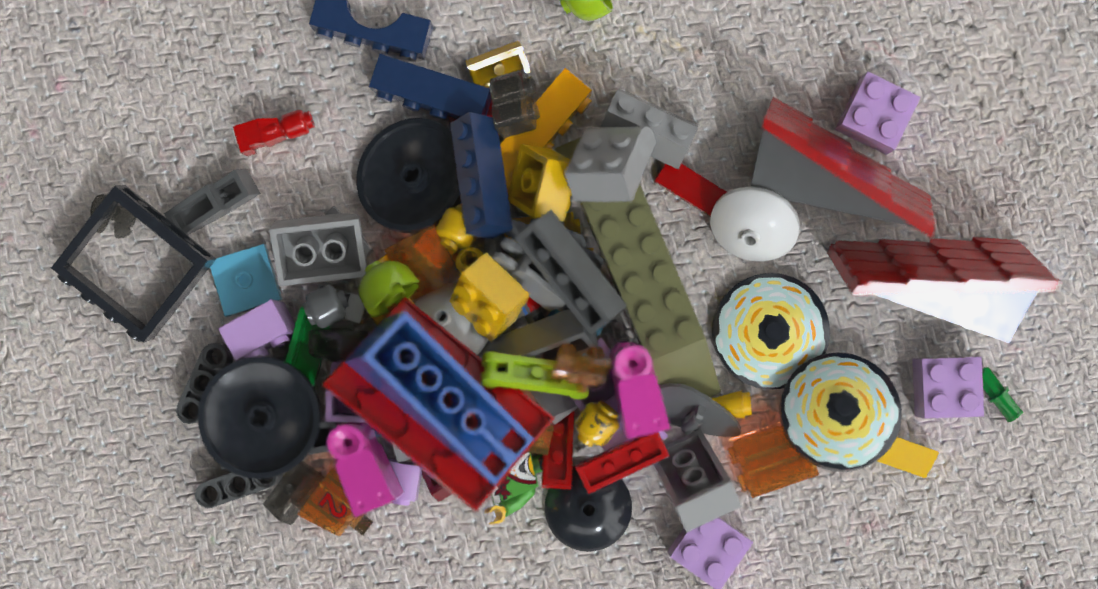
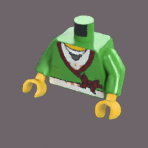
[484,449,543,525]

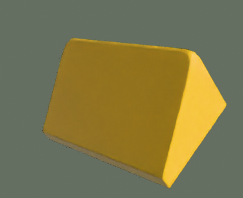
[465,41,531,88]
[878,437,939,478]

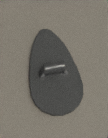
[659,383,741,437]

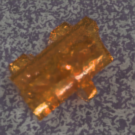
[551,344,613,393]

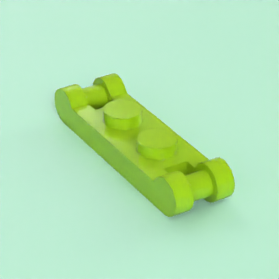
[481,352,588,400]

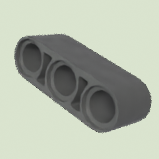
[176,343,234,424]
[195,473,284,508]

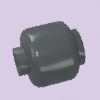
[302,285,349,328]

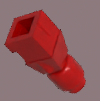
[232,110,315,157]

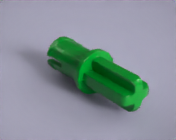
[982,367,1023,422]

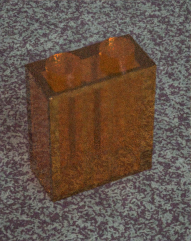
[727,422,819,498]

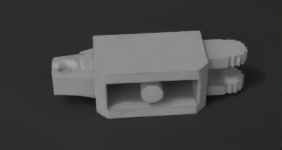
[493,238,569,312]

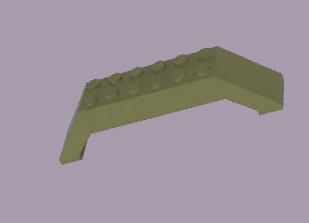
[554,137,721,397]

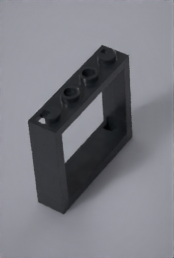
[51,185,216,343]

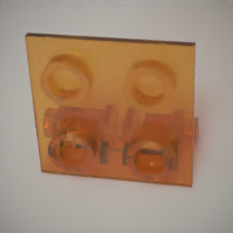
[384,225,461,301]

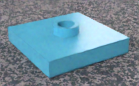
[210,244,283,317]

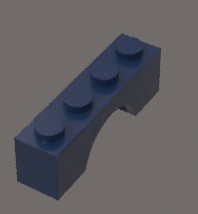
[309,0,433,62]

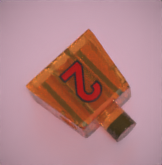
[297,466,374,536]

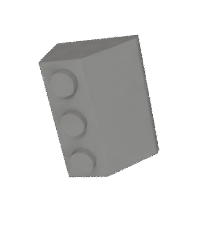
[600,89,698,169]

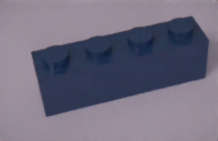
[369,54,493,120]
[450,112,513,239]

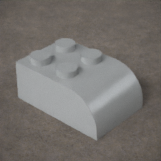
[565,126,656,202]
[269,213,367,287]
[653,429,742,532]

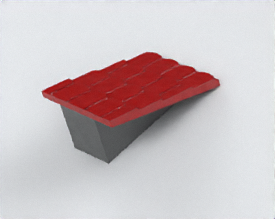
[751,97,935,238]

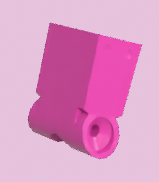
[609,340,670,439]
[327,422,403,517]

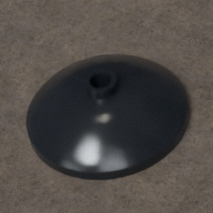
[545,465,632,552]

